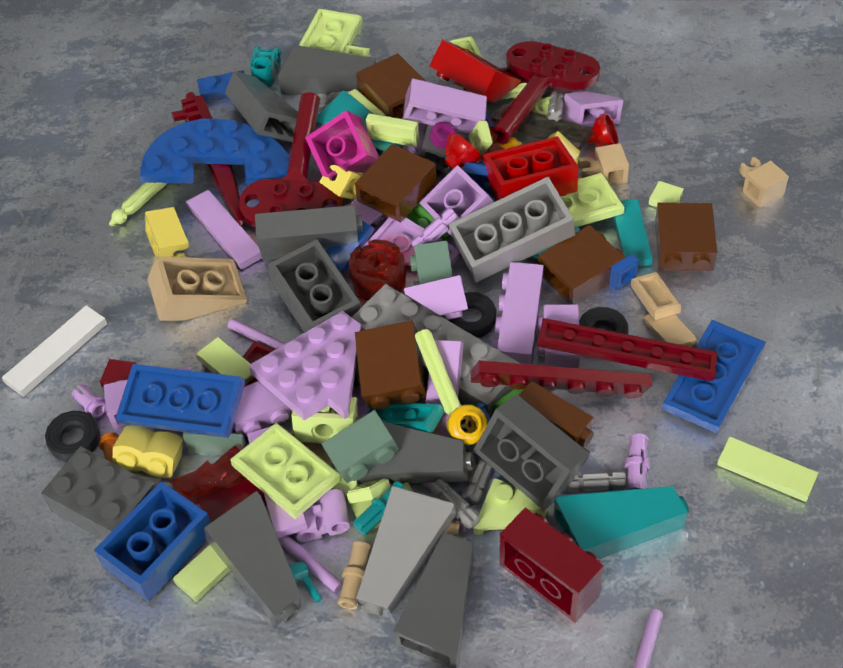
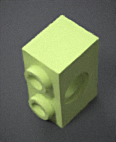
[292,397,358,443]

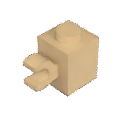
[578,143,629,186]
[739,157,789,208]

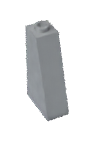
[356,486,456,616]

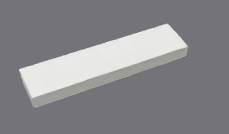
[2,305,107,397]

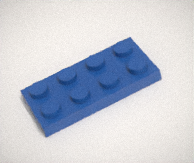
[662,320,766,434]
[115,364,245,438]

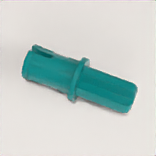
[353,481,407,535]

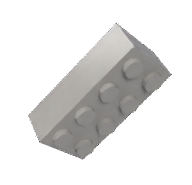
[449,177,575,282]

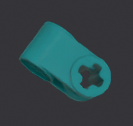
[250,46,281,88]

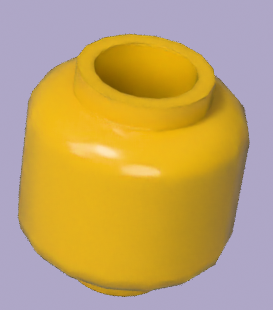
[446,405,488,445]

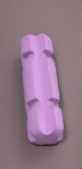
[411,208,459,247]

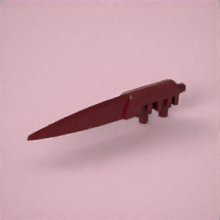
[171,92,244,226]

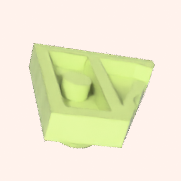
[473,478,552,535]

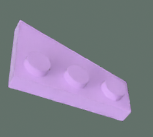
[362,217,460,267]

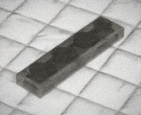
[491,104,593,150]

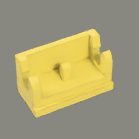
[320,165,364,200]
[145,207,189,257]

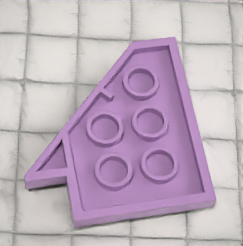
[249,311,361,421]

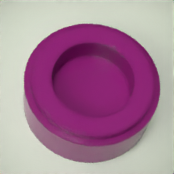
[429,122,457,149]

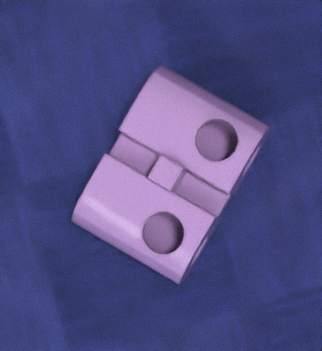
[296,489,350,542]

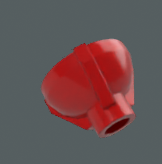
[585,113,619,147]
[444,132,481,169]

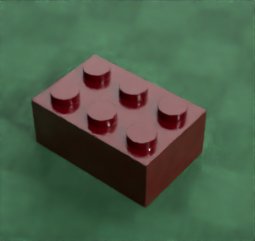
[499,507,604,623]

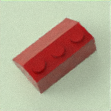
[429,39,521,103]
[483,136,578,201]

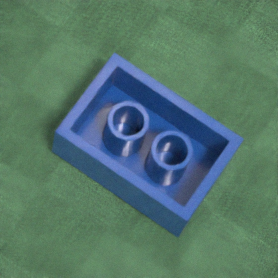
[94,481,211,602]

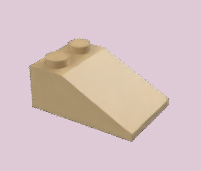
[147,257,247,321]

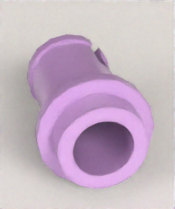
[72,384,106,418]

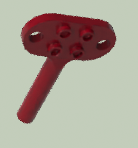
[491,41,600,144]
[239,92,344,228]

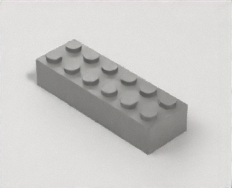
[352,284,520,417]

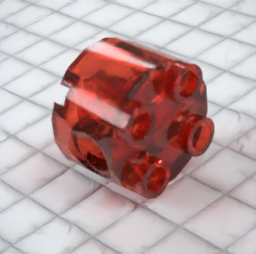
[349,239,406,301]

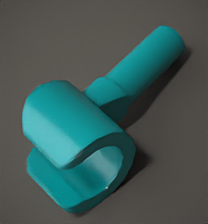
[289,562,323,603]

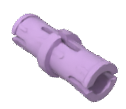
[625,433,650,490]

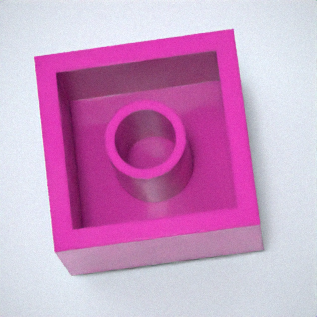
[305,110,379,181]

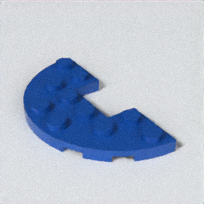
[140,119,290,185]

